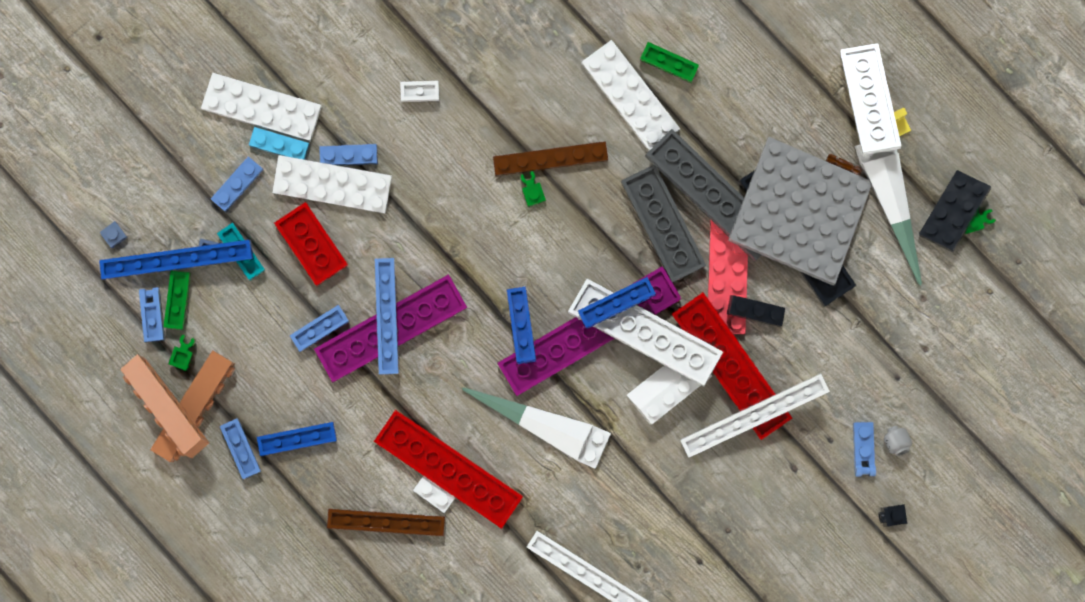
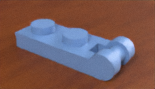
[139,287,165,343]
[853,422,876,477]

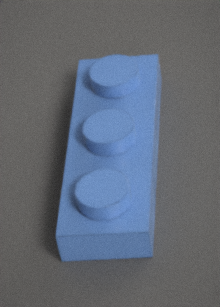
[319,144,378,166]
[211,156,264,212]
[289,305,349,352]
[220,418,261,479]

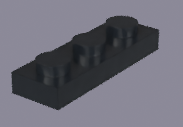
[727,295,785,327]

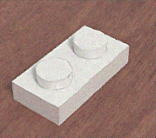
[400,81,439,102]
[413,476,456,513]

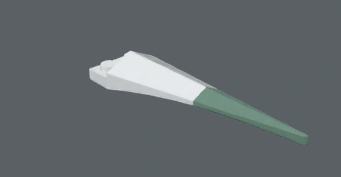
[855,145,922,285]
[462,387,611,469]

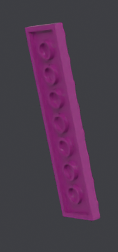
[314,274,467,383]

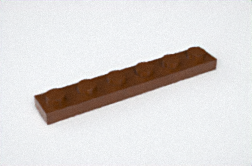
[493,141,608,176]
[327,509,445,536]

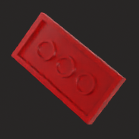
[274,202,348,286]

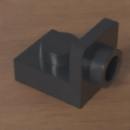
[878,504,908,527]

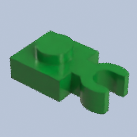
[521,171,546,207]
[965,209,996,235]
[168,335,196,371]

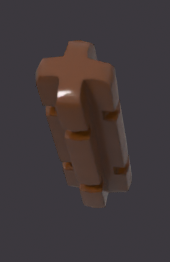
[826,154,862,176]

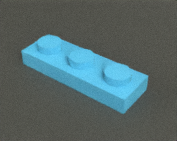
[249,127,310,160]

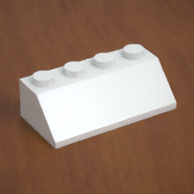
[627,365,712,425]

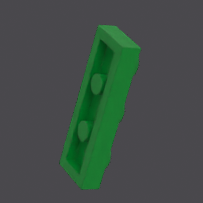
[640,42,699,83]
[163,270,191,330]

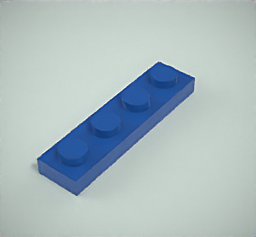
[578,277,656,329]
[507,286,536,364]
[257,422,337,456]

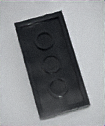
[919,170,991,253]

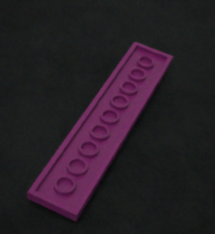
[497,266,682,396]

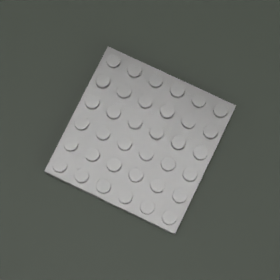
[728,137,872,285]

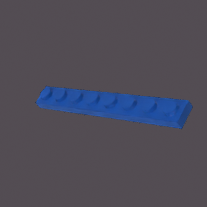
[99,240,253,280]

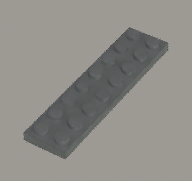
[645,129,761,261]

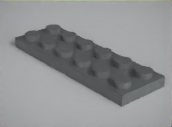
[621,165,706,283]

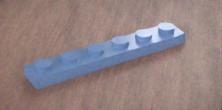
[375,258,399,375]

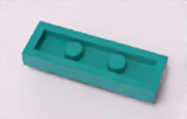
[217,222,265,281]

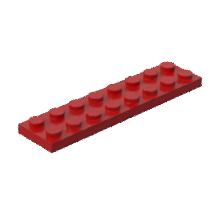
[672,292,793,440]
[373,410,523,529]

